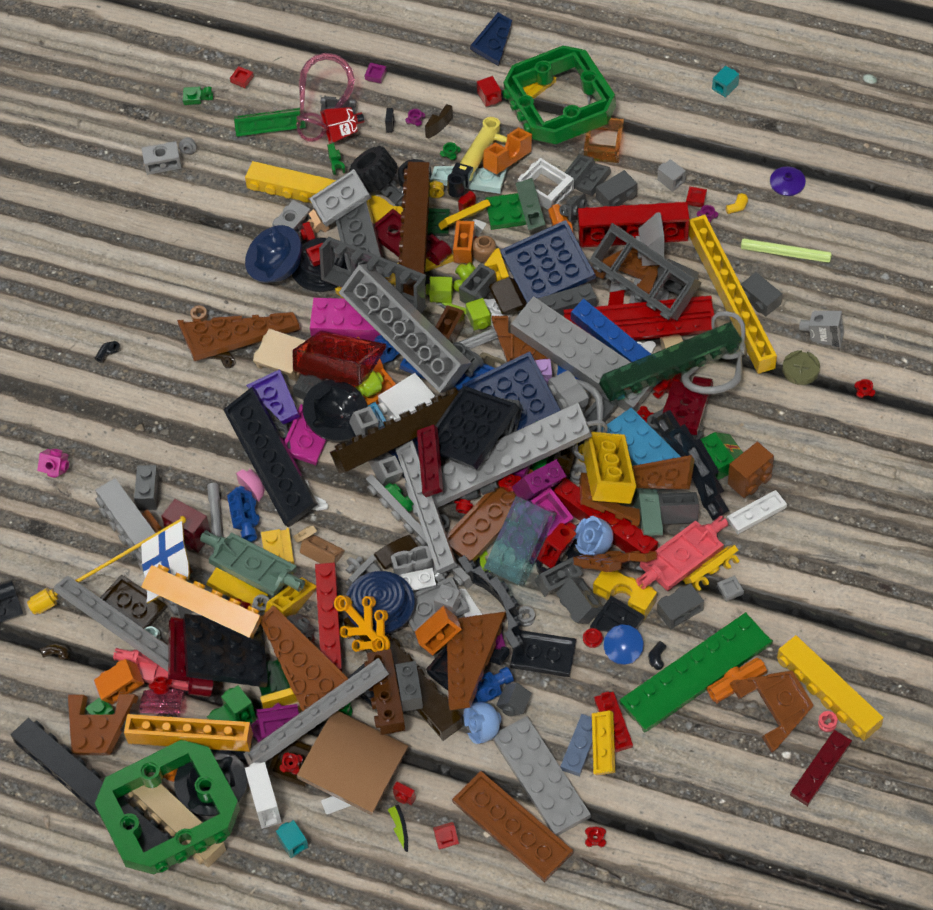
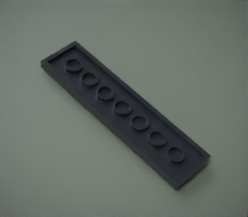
[223,387,318,527]

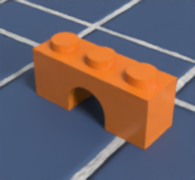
[483,127,532,175]

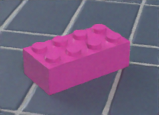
[310,298,381,342]

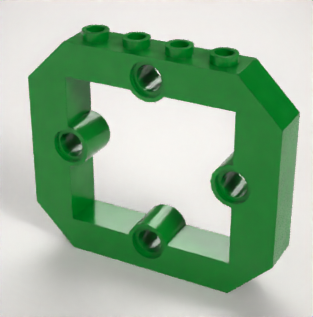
[502,45,616,144]
[95,740,240,875]

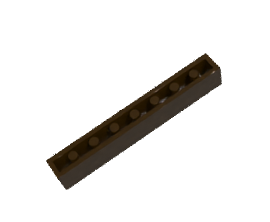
[330,387,461,473]
[344,617,463,741]

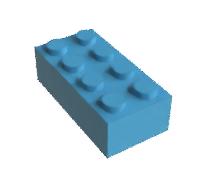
[602,408,681,466]

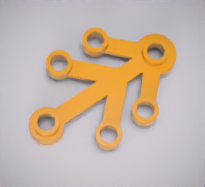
[334,595,390,652]

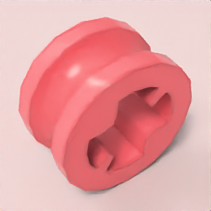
[818,711,838,732]

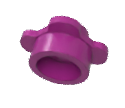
[405,109,425,126]
[697,205,718,223]

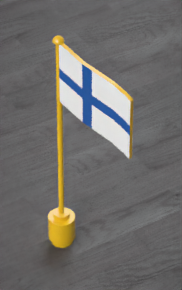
[27,516,190,615]

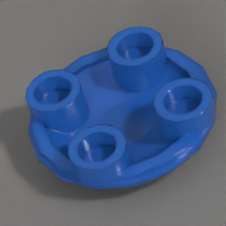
[603,625,644,665]

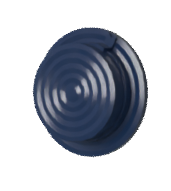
[245,225,302,283]
[346,571,415,634]

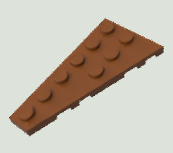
[447,611,507,710]

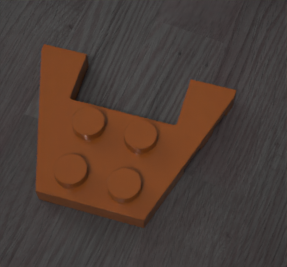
[591,247,660,294]
[492,316,564,362]
[579,473,640,526]
[573,551,657,572]
[730,670,814,753]
[68,694,139,755]

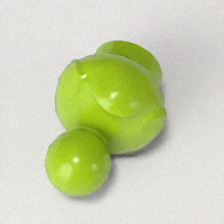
[453,262,476,292]

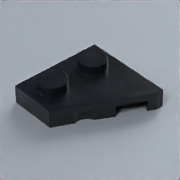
[590,596,645,632]

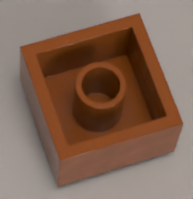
[728,441,774,498]

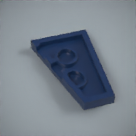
[470,12,512,66]

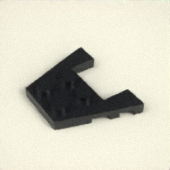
[426,645,510,694]

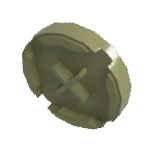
[782,350,820,385]

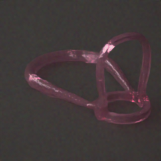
[296,53,355,142]

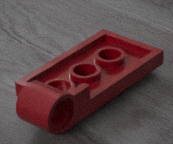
[374,209,452,266]
[662,376,713,435]
[168,617,213,697]

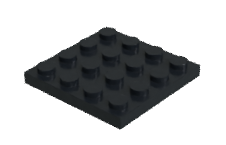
[435,385,519,470]
[183,614,268,688]

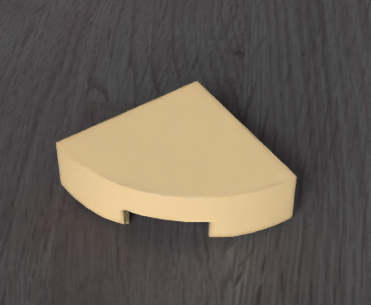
[293,525,317,543]

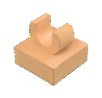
[307,209,330,234]

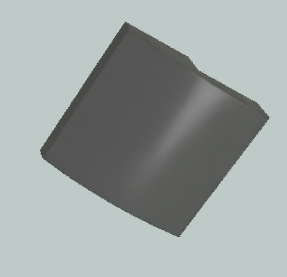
[564,154,611,196]

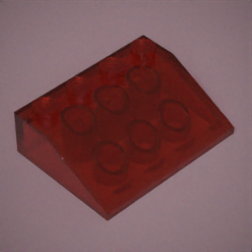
[292,330,386,386]

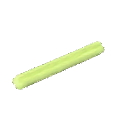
[741,238,831,263]

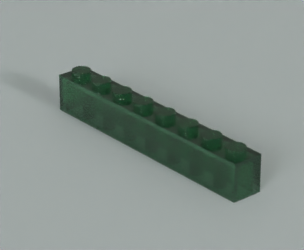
[599,322,742,402]

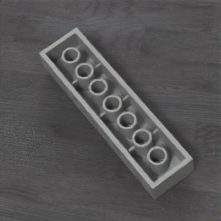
[339,264,472,393]
[511,296,656,412]
[95,478,194,619]

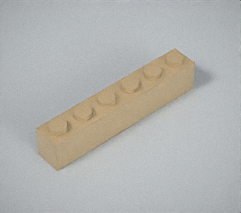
[125,773,226,868]

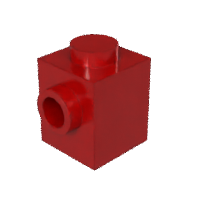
[477,76,502,107]

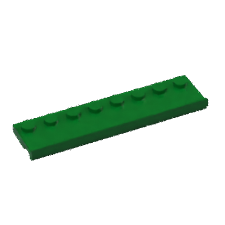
[619,612,773,733]

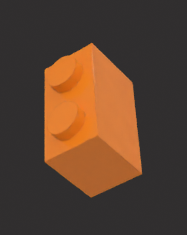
[453,220,475,263]
[415,606,462,656]
[94,659,144,705]

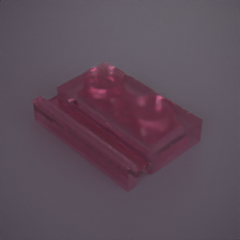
[139,689,185,713]

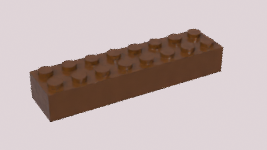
[398,162,430,296]

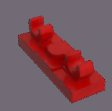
[594,691,633,753]

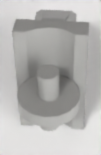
[345,555,381,587]

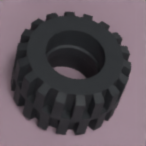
[349,146,398,193]

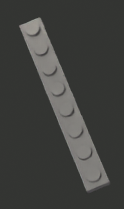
[396,440,457,574]
[366,474,473,589]
[54,576,168,671]
[243,658,389,765]

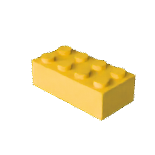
[582,432,636,504]

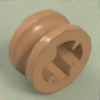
[190,306,208,322]

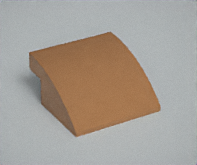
[297,711,409,815]

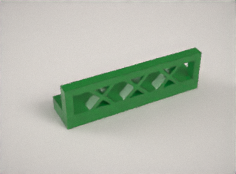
[234,107,306,137]

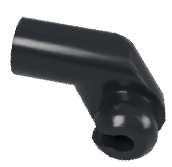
[95,341,120,363]
[648,641,667,670]

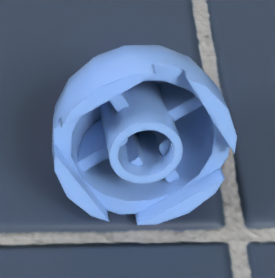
[575,516,614,556]
[463,702,501,744]

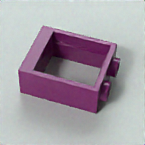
[512,459,566,504]

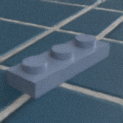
[560,714,593,777]

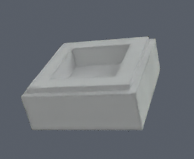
[717,575,744,602]

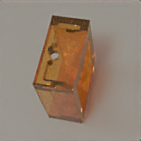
[584,118,624,163]

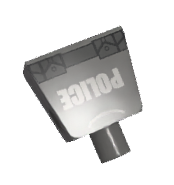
[799,311,844,347]

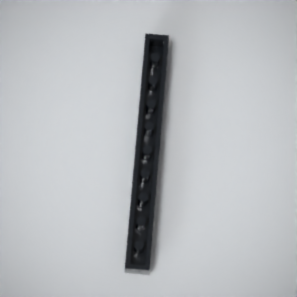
[10,718,172,853]

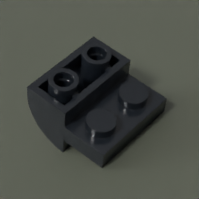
[0,579,24,623]

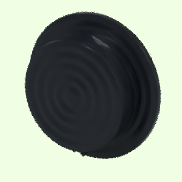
[292,238,348,292]
[303,380,368,442]
[174,749,247,816]

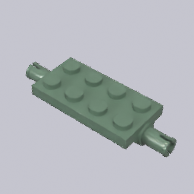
[200,530,305,597]

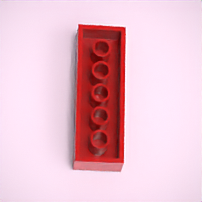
[578,202,689,248]

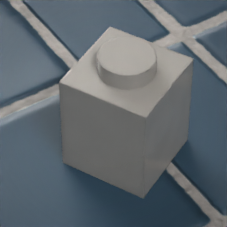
[657,159,686,192]
[434,584,461,615]

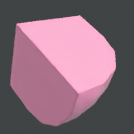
[236,468,265,502]

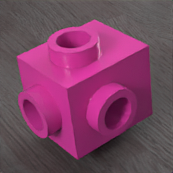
[37,449,69,478]

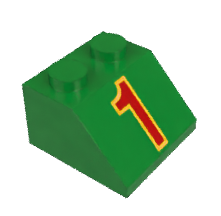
[701,432,743,480]

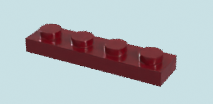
[417,425,443,497]
[790,730,852,807]

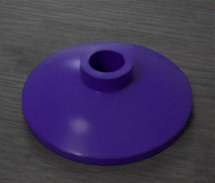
[770,166,806,196]

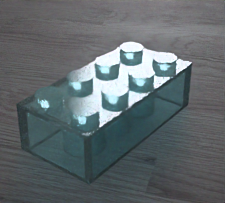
[484,496,557,585]

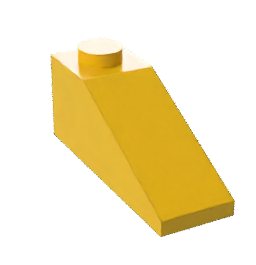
[264,577,316,618]

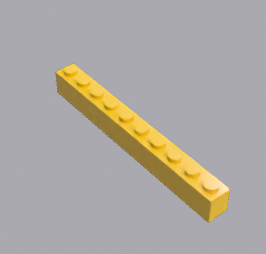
[688,215,777,374]

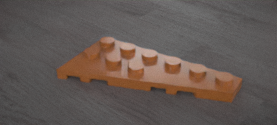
[177,312,300,361]
[260,605,348,712]

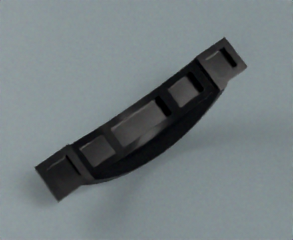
[654,410,729,520]
[458,555,524,657]

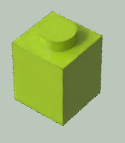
[426,277,453,303]
[466,298,491,331]

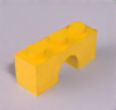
[593,570,657,620]

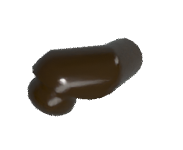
[40,644,69,660]

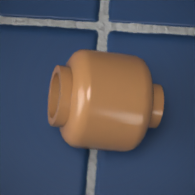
[472,235,496,263]

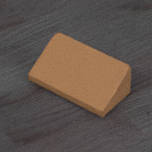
[300,534,345,565]

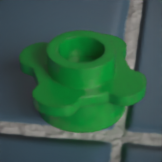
[440,142,461,160]

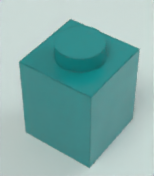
[712,65,739,98]
[276,820,309,858]

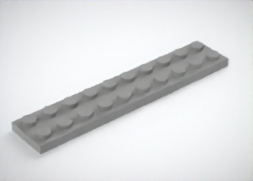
[405,402,592,517]

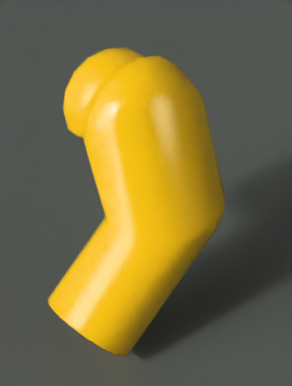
[725,193,748,214]

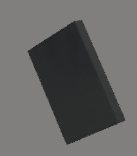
[510,630,577,677]

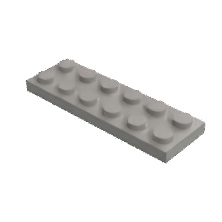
[492,716,591,836]

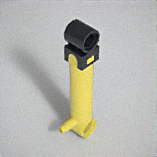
[447,117,507,198]

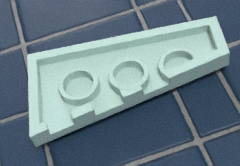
[431,166,508,194]

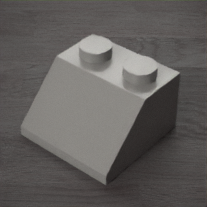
[635,213,664,266]

